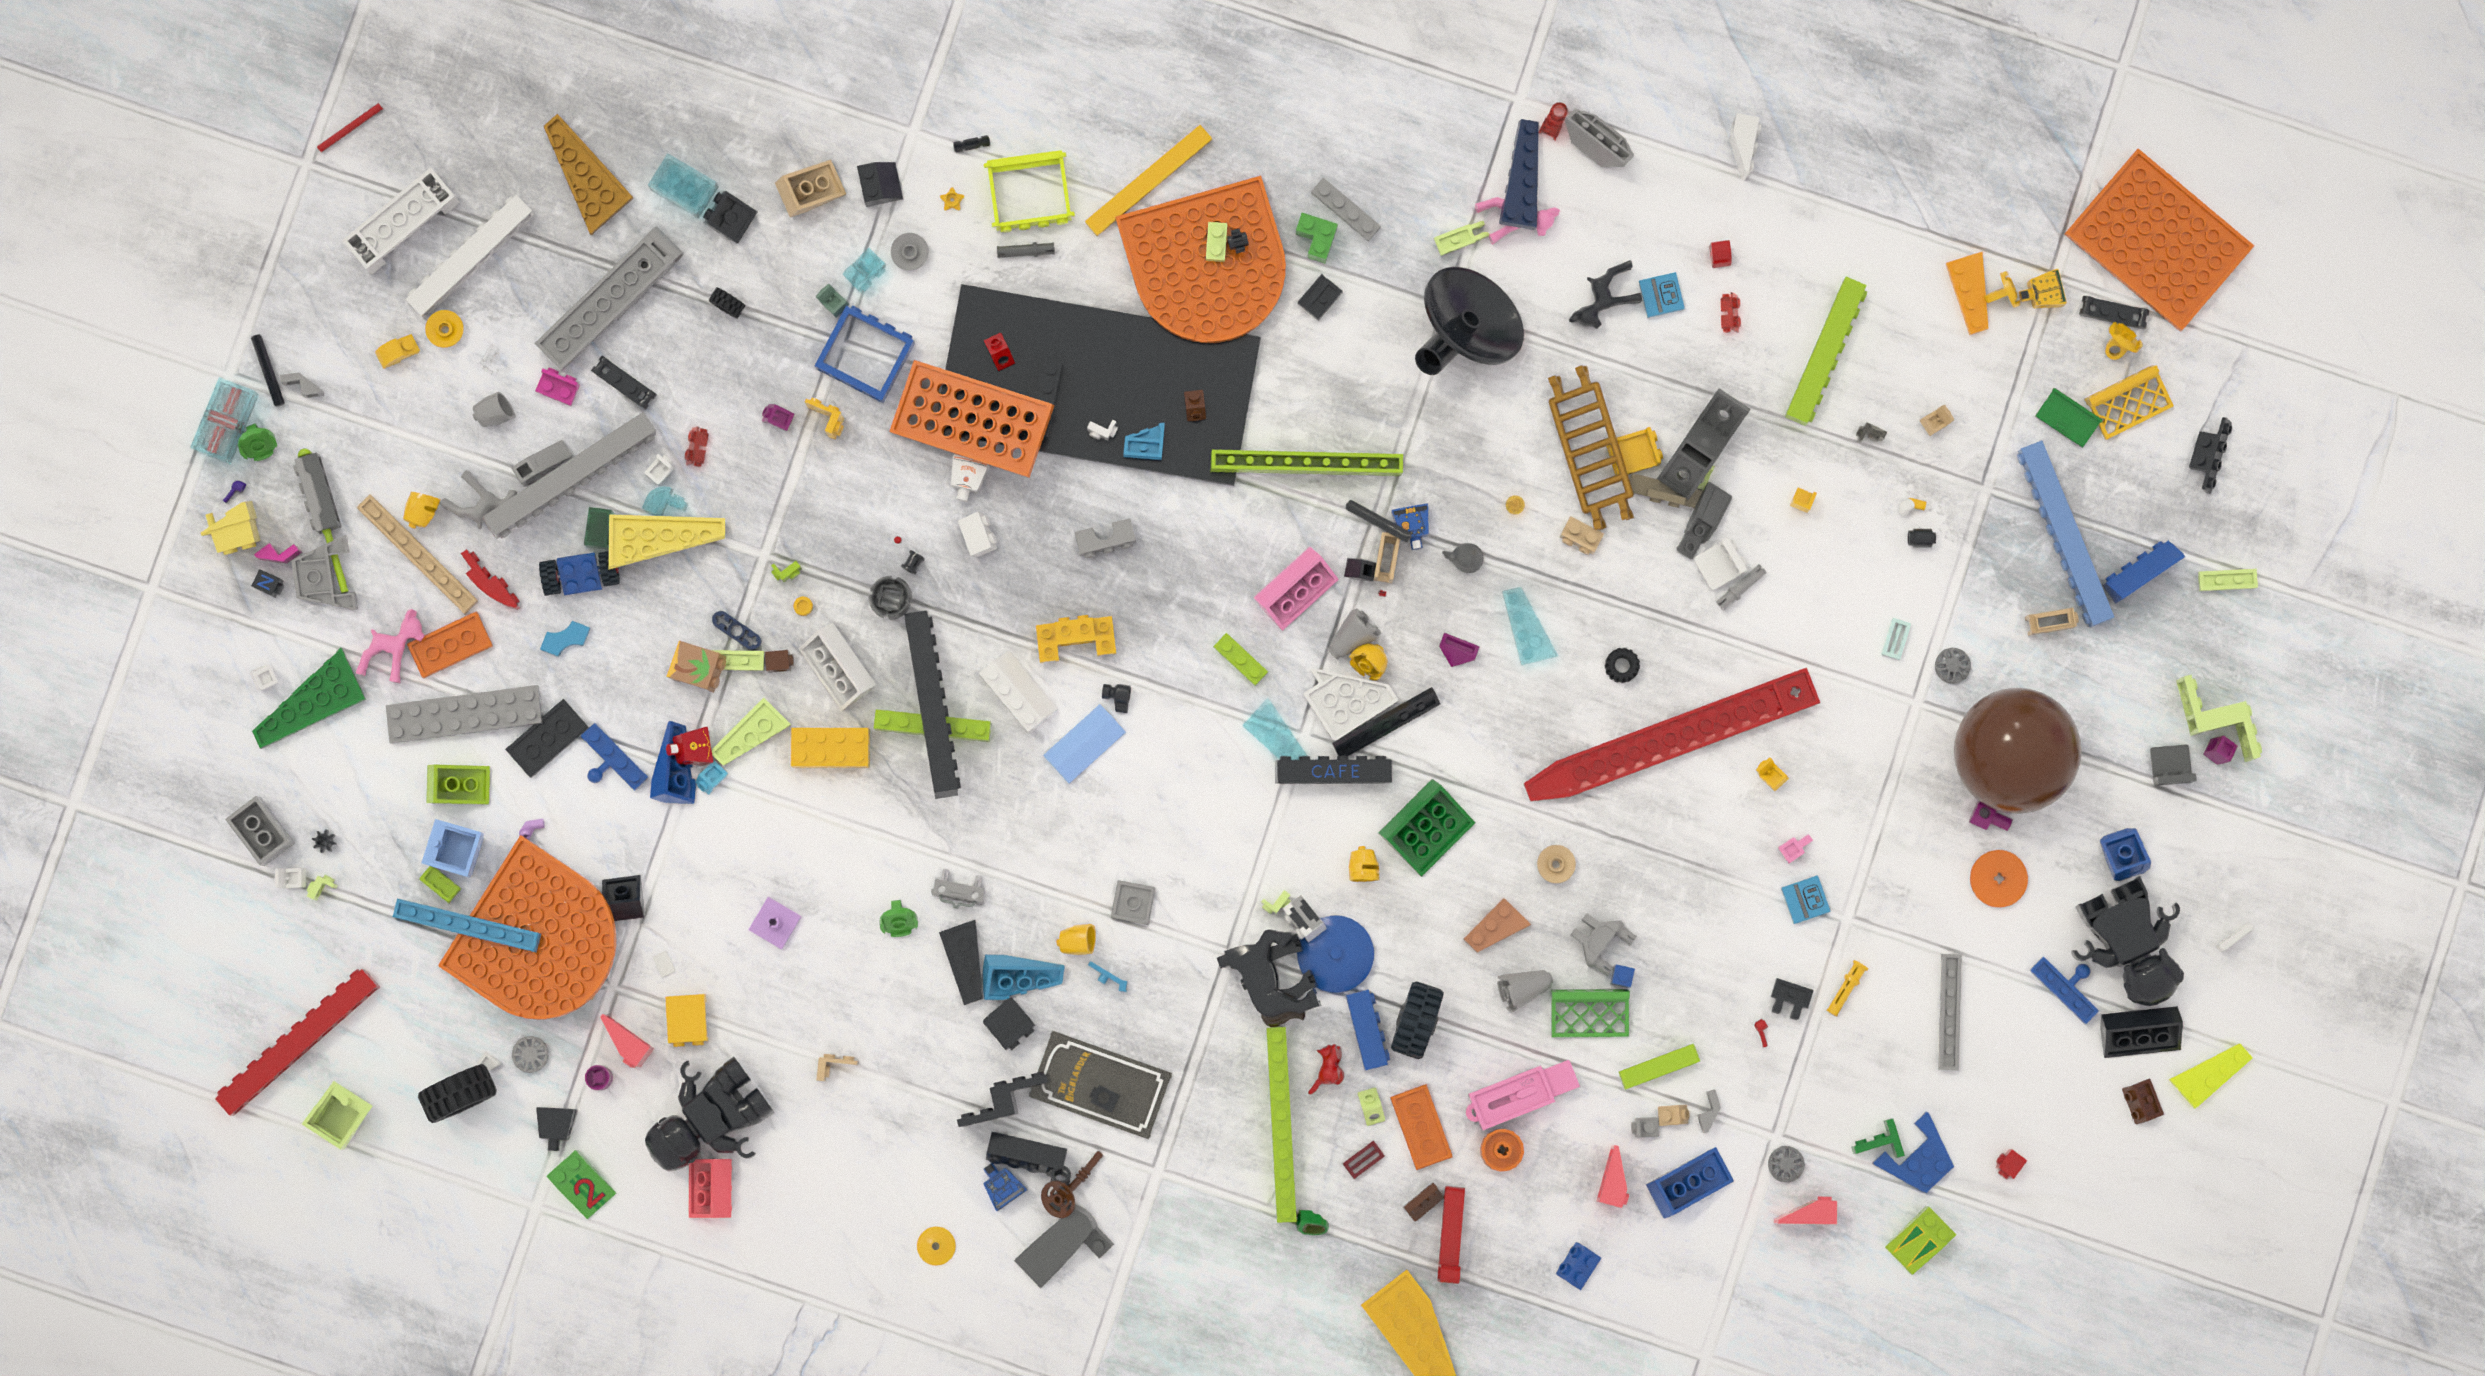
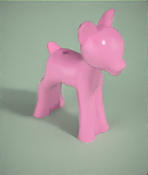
[1475,197,1560,245]
[356,609,425,683]

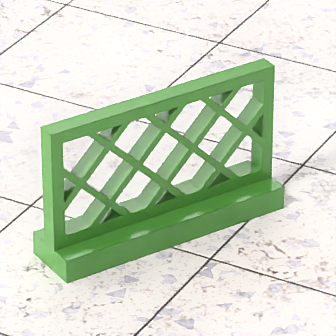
[1551,989,1630,1037]

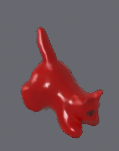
[1308,1044,1344,1094]

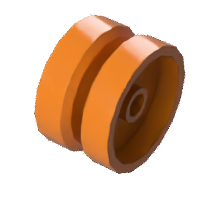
[1480,1129,1524,1172]

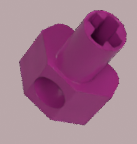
[1969,800,2013,831]

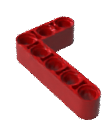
[1437,1186,1465,1284]

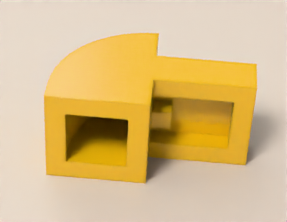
[375,334,420,369]

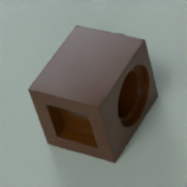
[765,650,794,673]

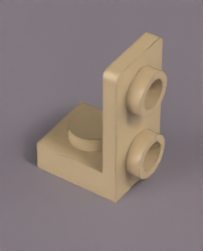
[816,1054,859,1081]

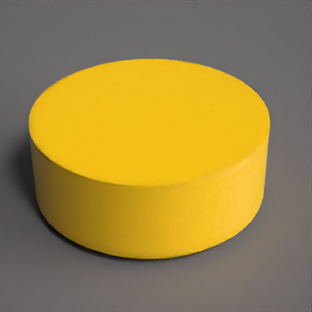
[793,596,813,616]

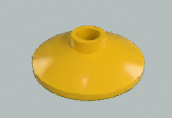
[425,310,464,348]
[917,1226,956,1266]

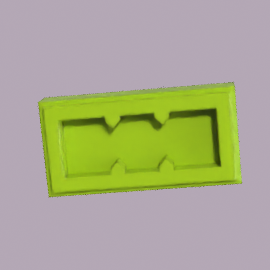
[419,866,462,904]

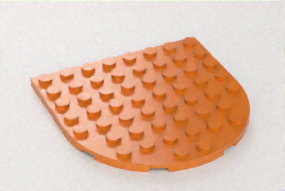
[1115,176,1286,343]
[438,835,616,1020]

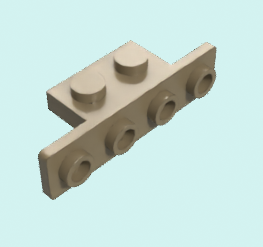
[1630,473,1703,508]

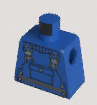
[983,1163,1027,1212]

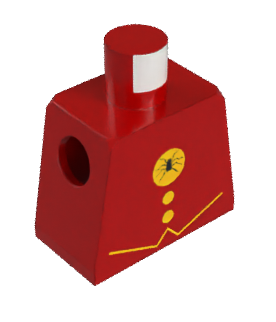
[666,727,713,766]

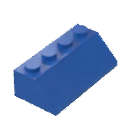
[2103,540,2186,604]

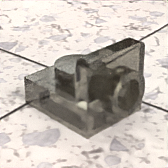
[1856,422,1887,443]

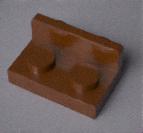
[2122,1078,2164,1125]
[1403,1182,1444,1222]

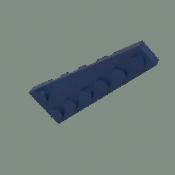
[1499,119,1539,230]

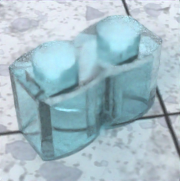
[842,248,886,292]

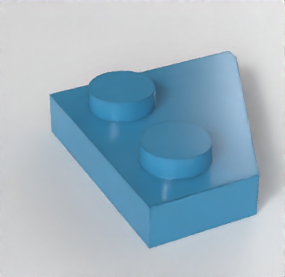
[1124,423,1165,460]

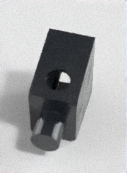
[536,1107,576,1151]

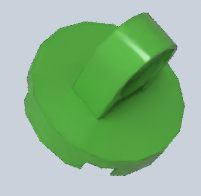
[238,423,277,461]
[879,899,918,937]

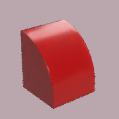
[1709,240,1732,268]

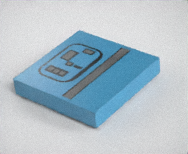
[1639,272,1685,318]
[1781,875,1831,924]

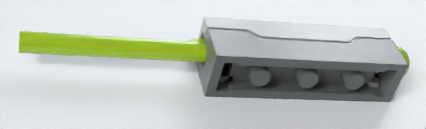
[293,448,349,593]

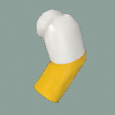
[1899,498,1927,516]

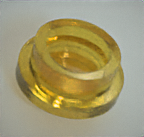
[1506,495,1525,515]

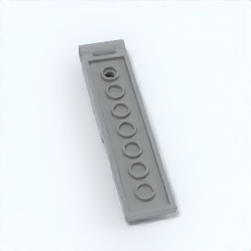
[534,226,684,371]

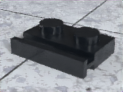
[1297,274,1343,321]

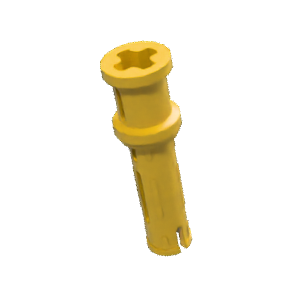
[1826,960,1869,1017]

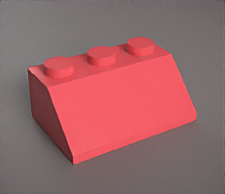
[689,1159,732,1218]

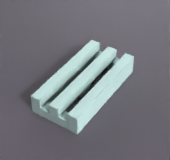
[1881,618,1911,660]

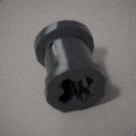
[901,550,925,575]

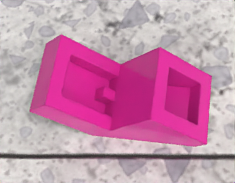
[254,543,302,564]

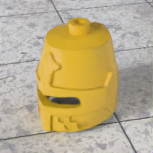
[403,492,441,529]
[1348,846,1380,882]
[1056,924,1096,955]

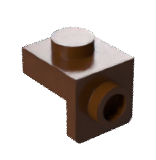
[1184,390,1206,421]

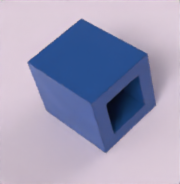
[1610,964,1635,988]

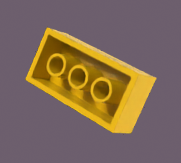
[791,728,870,768]

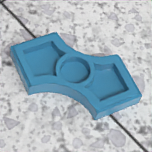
[540,621,591,657]

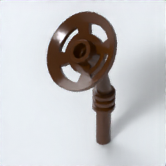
[1041,1151,1104,1218]

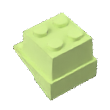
[302,1081,373,1150]

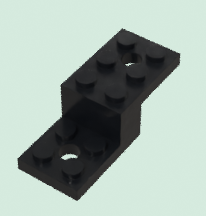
[957,1072,1051,1127]

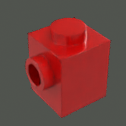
[1995,1149,2027,1180]

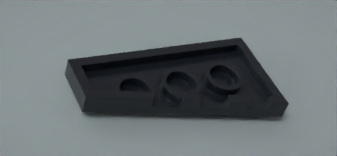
[939,920,983,1005]

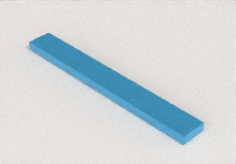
[392,898,541,952]

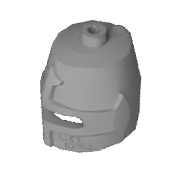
[473,392,516,427]

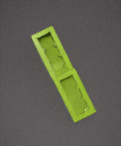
[1618,1043,1701,1090]

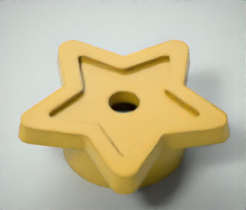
[940,187,964,211]

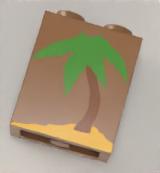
[666,641,726,693]

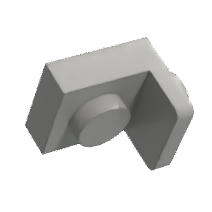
[1631,1117,1659,1137]

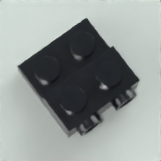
[703,191,758,244]

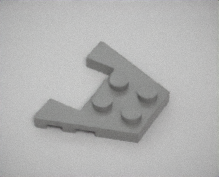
[291,535,358,610]

